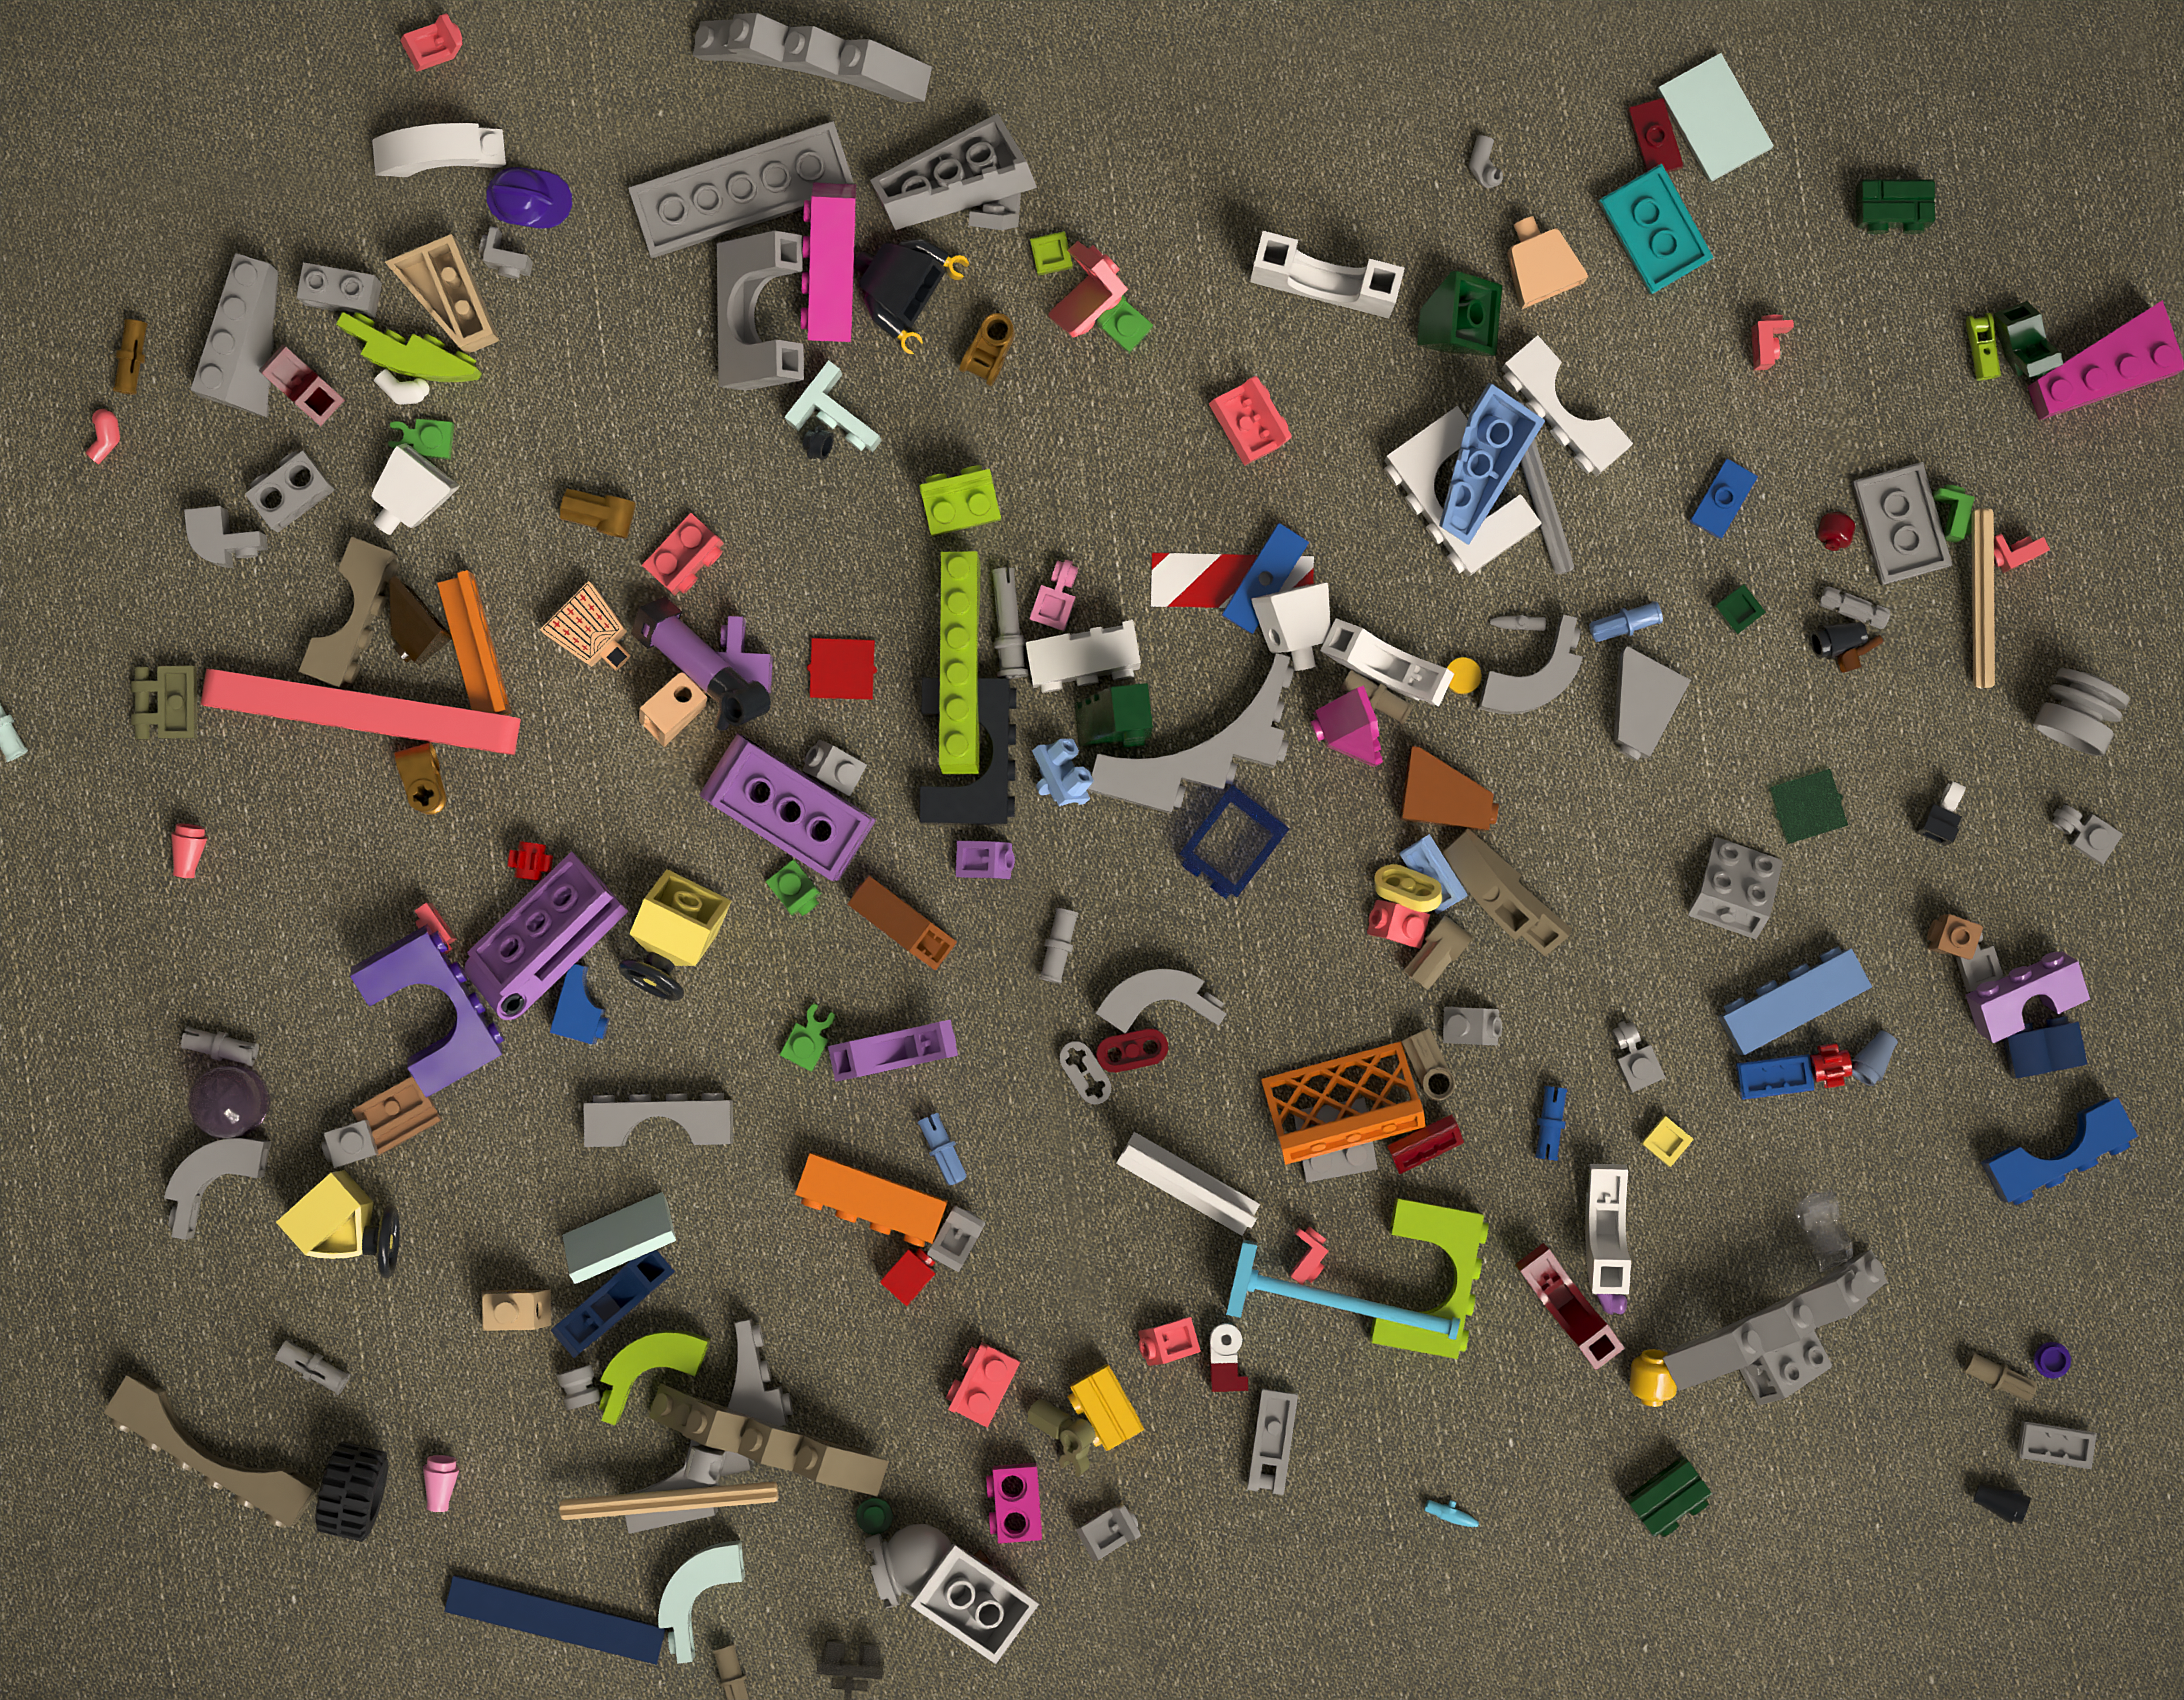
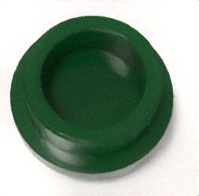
[856,1498,893,1535]

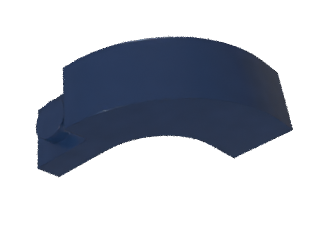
[550,1250,675,1358]

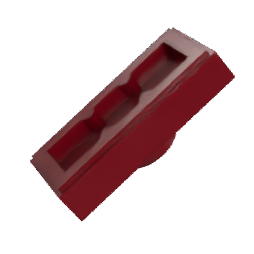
[1627,98,1684,173]
[1387,1114,1464,1174]

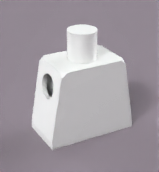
[371,443,460,535]
[1251,583,1331,671]

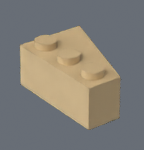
[385,234,500,354]

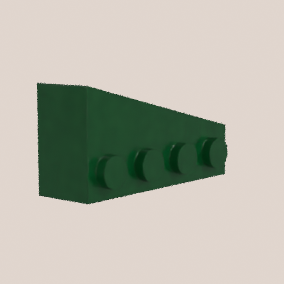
[1074,683,1153,748]

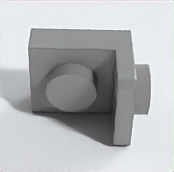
[969,193,1021,230]

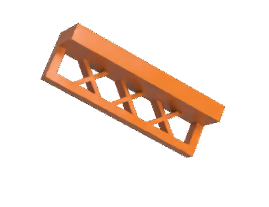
[437,570,512,715]

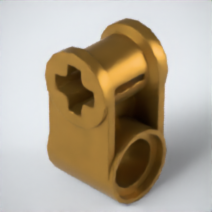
[959,313,1015,386]
[395,742,447,815]

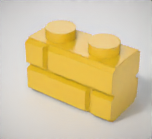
[1068,1363,1144,1451]

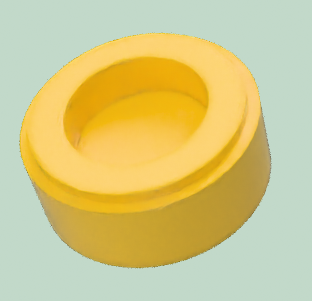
[1447,657,1482,694]

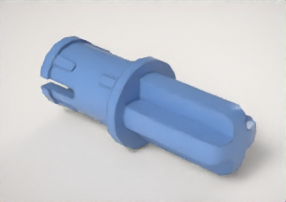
[1589,601,1663,642]
[917,1113,966,1186]

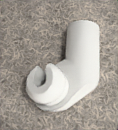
[374,369,429,405]

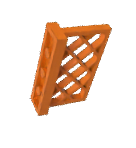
[1261,1041,1426,1165]

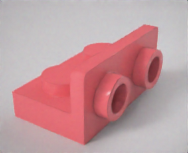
[642,513,724,596]
[945,1342,1021,1428]

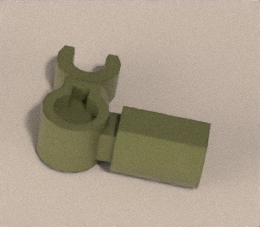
[1027,1399,1096,1478]

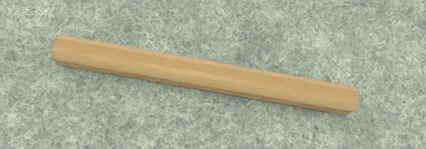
[559,1481,779,1520]

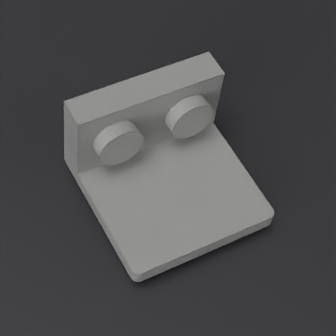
[1688,837,1783,939]
[1739,1330,1832,1406]

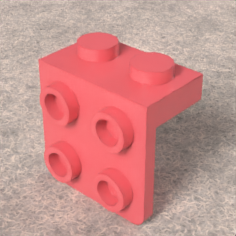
[1048,241,1128,338]

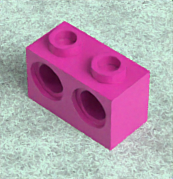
[986,1463,1042,1543]

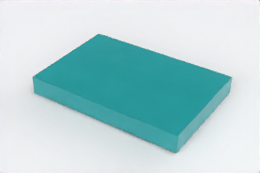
[1597,164,1714,295]

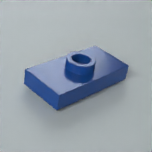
[1689,458,1758,540]
[1736,1054,1815,1100]

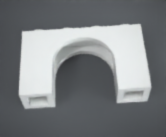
[1250,231,1405,319]
[1384,406,1542,577]

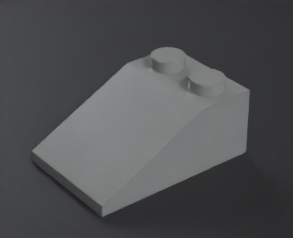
[909,1544,1039,1664]

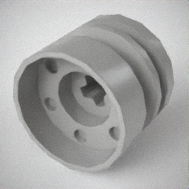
[2033,668,2130,757]

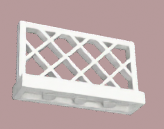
[1116,1132,1260,1236]

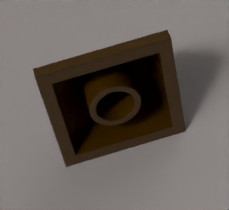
[389,575,452,666]

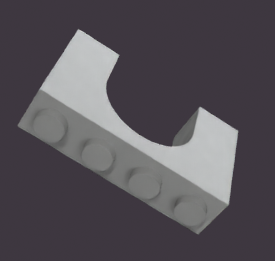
[717,231,804,391]

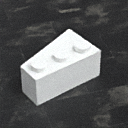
[1025,620,1141,693]

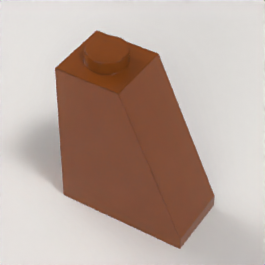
[1400,746,1499,832]
[847,876,957,971]

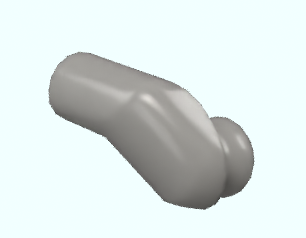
[1469,135,1503,188]

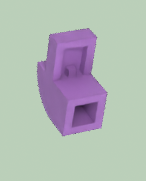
[716,616,773,693]

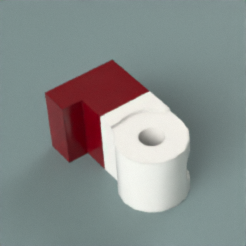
[1210,1323,1248,1392]

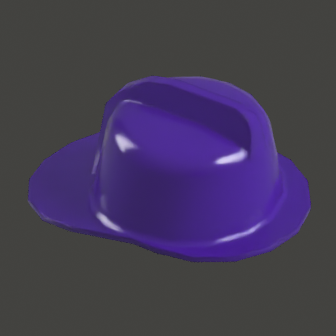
[486,167,572,229]

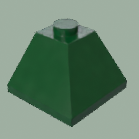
[1417,271,1502,356]

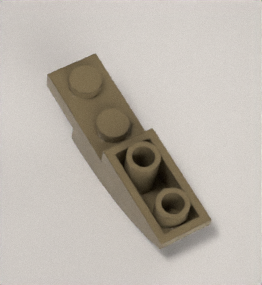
[1443,828,1572,957]

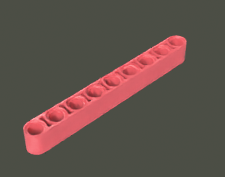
[200,669,521,755]

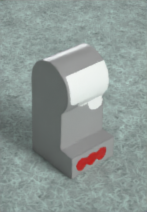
[683,1440,727,1484]

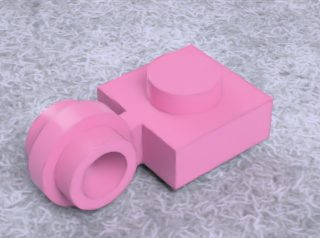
[1030,560,1078,631]

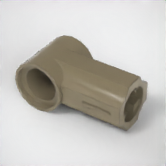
[1403,915,1473,990]
[1401,1028,1456,1101]

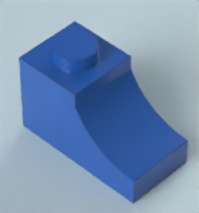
[550,963,609,1044]

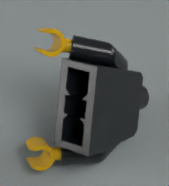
[854,239,969,354]

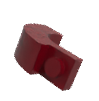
[1515,1243,1625,1370]

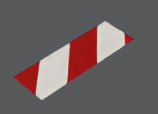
[1151,553,1314,608]

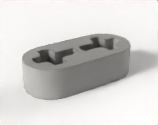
[1060,1041,1111,1104]

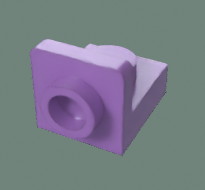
[956,841,1015,879]

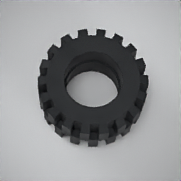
[315,1442,388,1542]

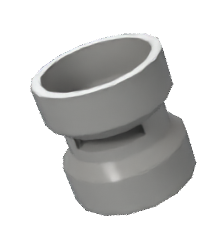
[556,1364,601,1410]

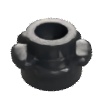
[803,425,834,460]

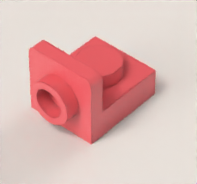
[1751,315,1794,370]
[1994,534,2050,573]
[415,903,457,954]
[1138,1317,1201,1366]

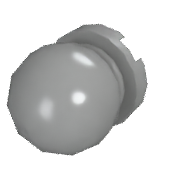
[865,1524,952,1609]

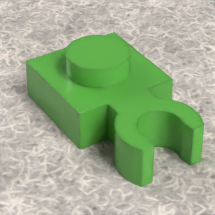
[388,419,454,460]
[780,1003,835,1072]

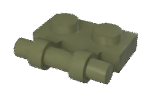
[131,666,197,740]

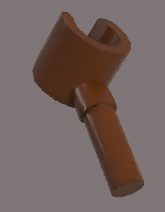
[1837,635,1884,673]

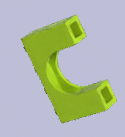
[1369,1197,1489,1359]

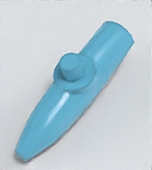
[1424,1500,1479,1527]

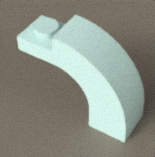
[658,1540,745,1664]

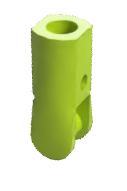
[1966,313,2001,381]

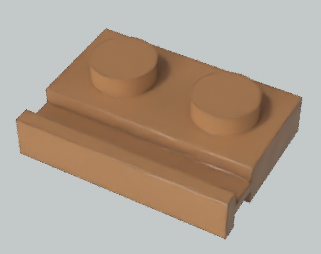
[352,1076,443,1156]

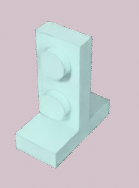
[784,360,881,452]

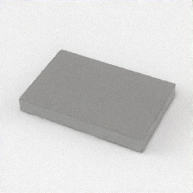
[1851,462,1952,586]

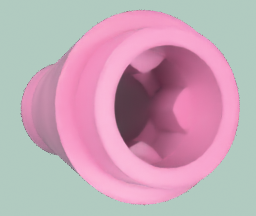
[423,1455,459,1512]

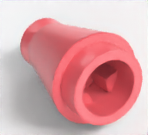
[171,823,208,878]

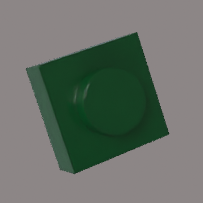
[1713,584,1766,636]

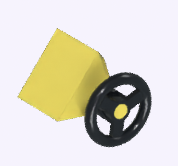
[618,869,731,1001]
[276,1170,400,1278]

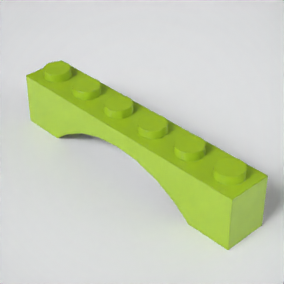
[939,551,981,774]

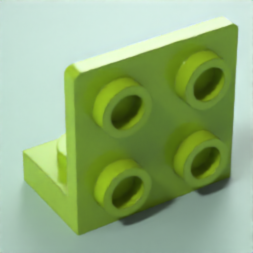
[919,465,1001,536]

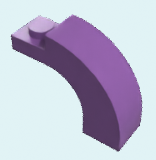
[828,1020,958,1082]

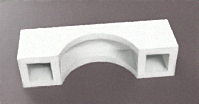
[1502,335,1633,477]

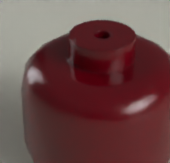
[1817,512,1856,551]

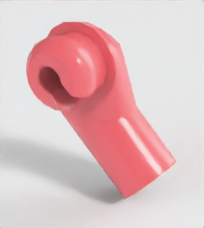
[85,409,120,465]

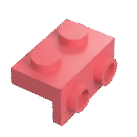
[1209,376,1292,466]

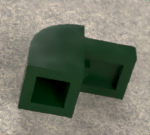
[1994,301,2063,378]

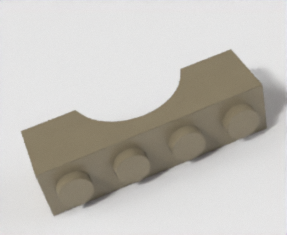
[298,537,399,690]

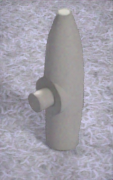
[1490,615,1546,631]

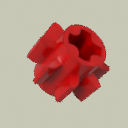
[507,841,553,881]
[1810,1043,1852,1088]

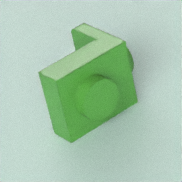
[1932,485,1975,543]

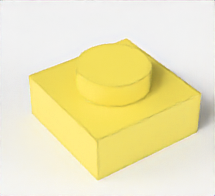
[1641,1116,1694,1167]

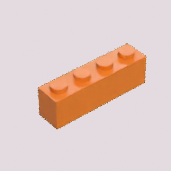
[795,1152,948,1247]

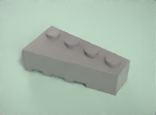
[870,113,1037,230]

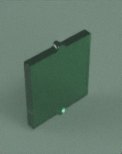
[1769,769,1848,844]

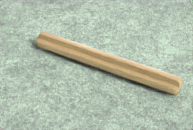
[1971,508,1995,688]

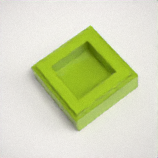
[1030,231,1073,276]

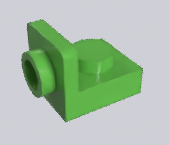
[1097,295,1153,354]
[766,859,822,917]

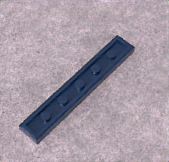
[444,1574,666,1665]

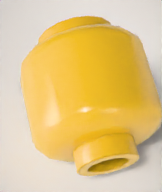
[1630,1349,1677,1407]

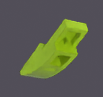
[336,312,482,382]

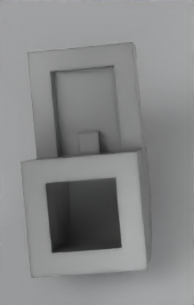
[184,506,268,568]

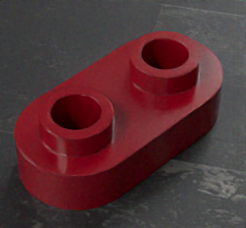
[1097,1029,1168,1073]

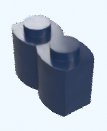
[2003,1015,2088,1079]

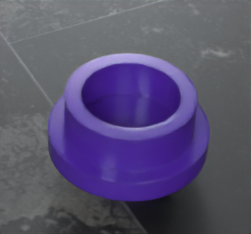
[2033,1342,2071,1379]

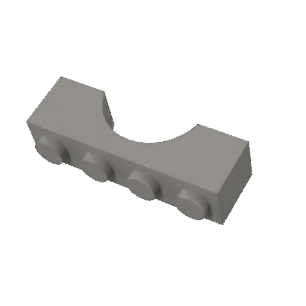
[584,1093,733,1147]

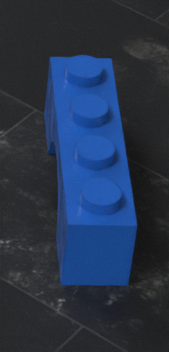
[1980,1097,2138,1205]

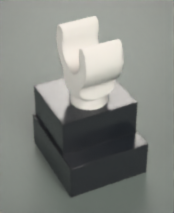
[1915,781,1966,846]

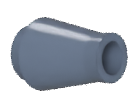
[1851,1030,1898,1086]

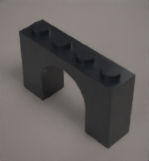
[920,677,1017,826]

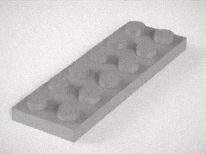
[628,121,857,258]

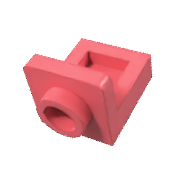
[400,13,462,72]
[1367,900,1430,949]
[1289,1226,1329,1285]

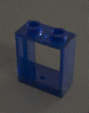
[1179,785,1290,900]

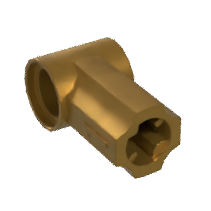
[559,488,636,539]

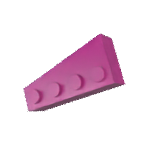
[801,183,856,342]
[2027,300,2184,420]

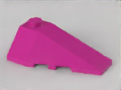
[1310,685,1383,767]

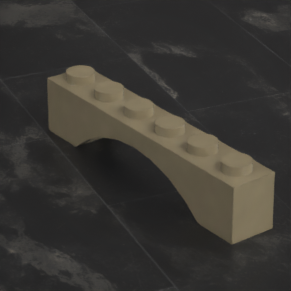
[103,1372,320,1528]

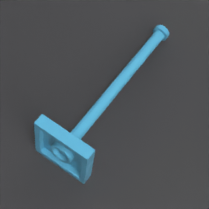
[1226,1240,1460,1340]

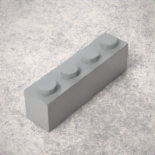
[191,253,278,418]

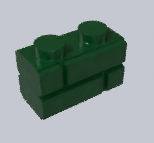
[1856,179,1935,235]
[1624,1455,1713,1538]

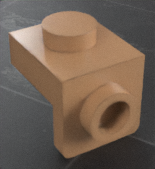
[1927,914,1983,960]

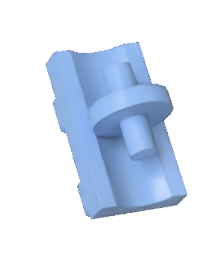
[1032,739,1094,806]

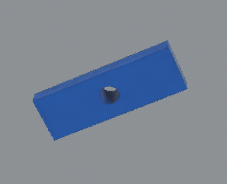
[1221,523,1309,634]

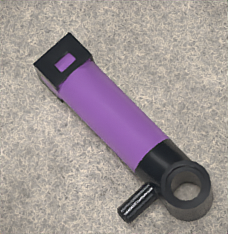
[631,596,771,730]

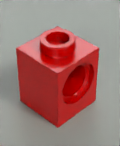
[879,1248,937,1307]

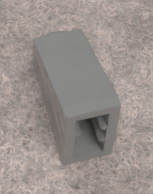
[1613,646,1691,761]

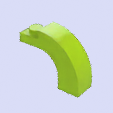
[599,1330,711,1426]

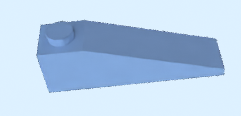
[1439,383,1545,545]

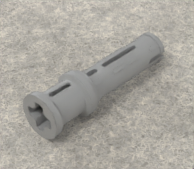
[991,568,1029,679]

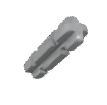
[1819,586,1890,629]

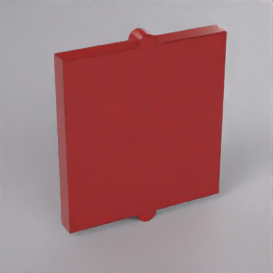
[807,638,878,700]

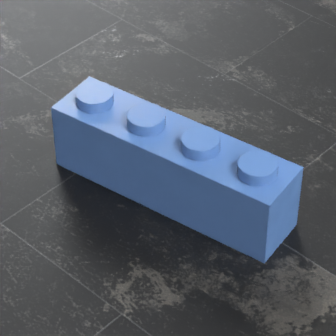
[1718,946,1872,1055]

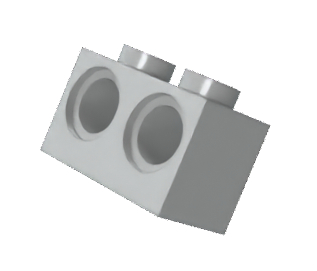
[296,262,382,318]
[245,450,336,533]

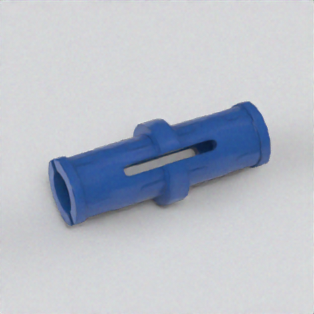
[1535,1086,1568,1161]

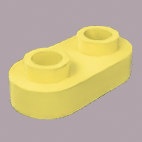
[1374,864,1442,912]

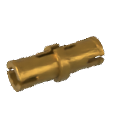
[113,319,148,395]

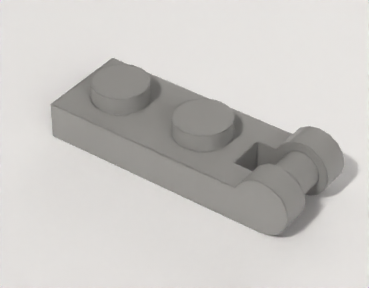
[1247,1388,1298,1495]

